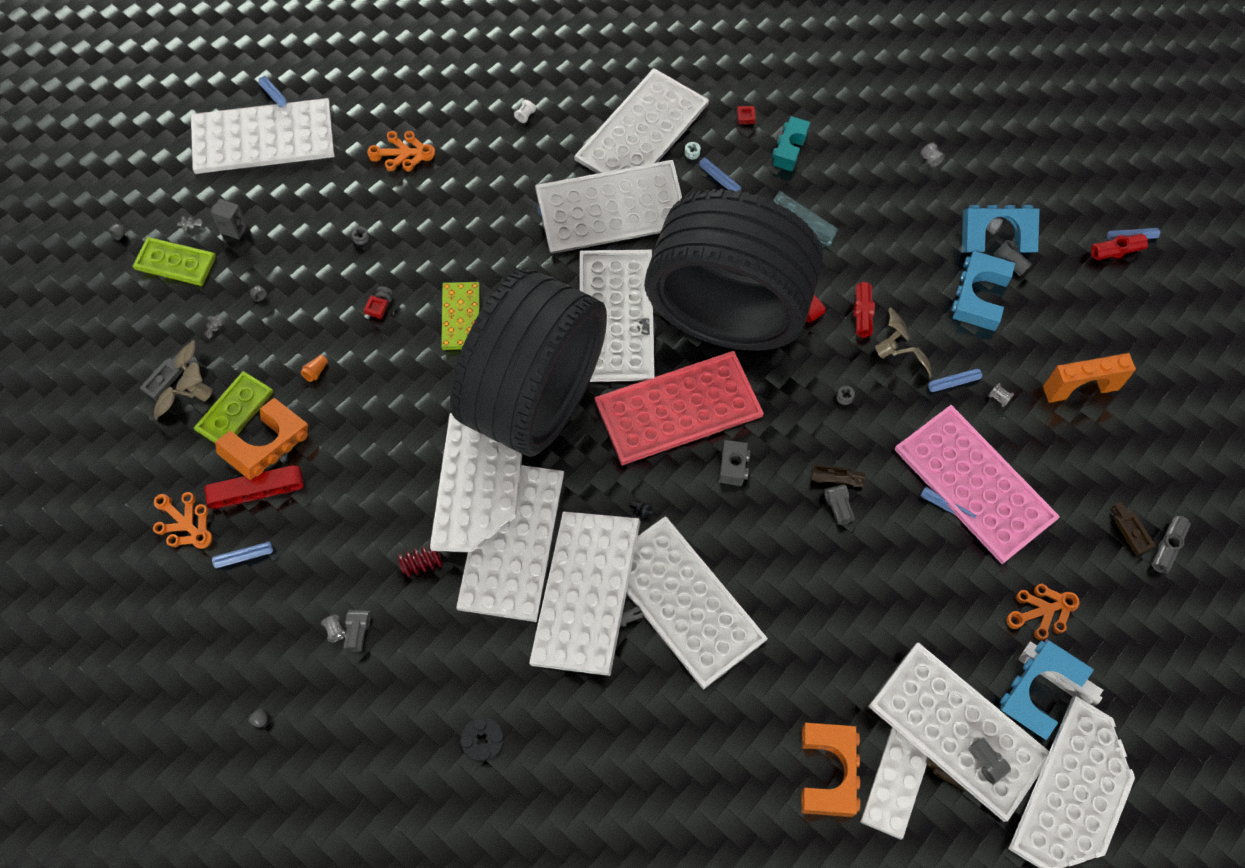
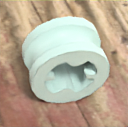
[685,142,701,160]

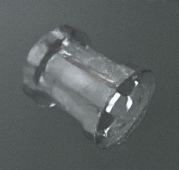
[988,383,1014,407]
[321,615,346,642]

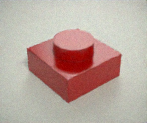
[737,106,756,124]
[363,295,389,319]

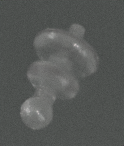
[177,216,202,231]
[205,314,223,338]

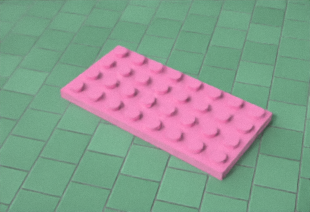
[894,405,1060,564]

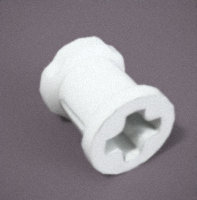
[514,100,536,123]

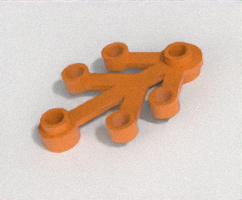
[367,131,435,171]
[153,492,212,549]
[1006,584,1079,641]

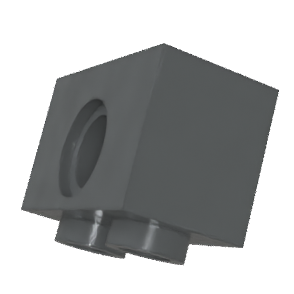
[211,198,248,239]
[719,440,750,486]

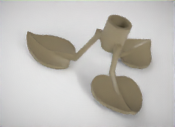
[875,307,932,379]
[154,340,212,420]

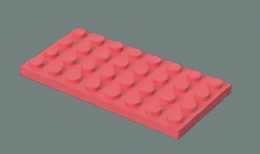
[595,351,764,465]

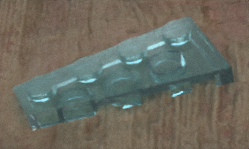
[774,191,838,246]

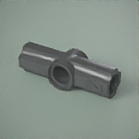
[1151,516,1191,574]

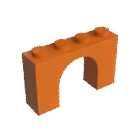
[1043,353,1136,403]
[215,398,308,480]
[801,723,860,817]

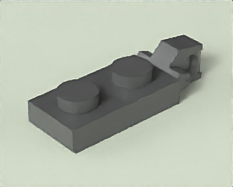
[140,354,184,401]

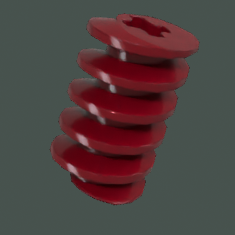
[398,544,443,577]

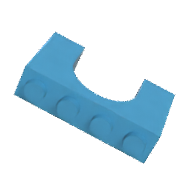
[962,205,1039,253]
[952,251,1015,331]
[1000,639,1094,740]

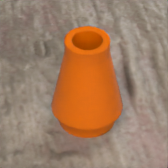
[301,355,328,382]

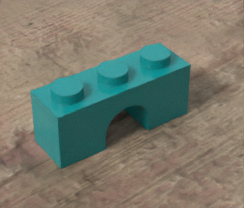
[772,116,810,172]

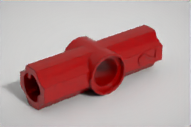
[1091,233,1148,260]
[853,282,875,337]

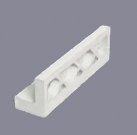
[1018,641,1103,706]

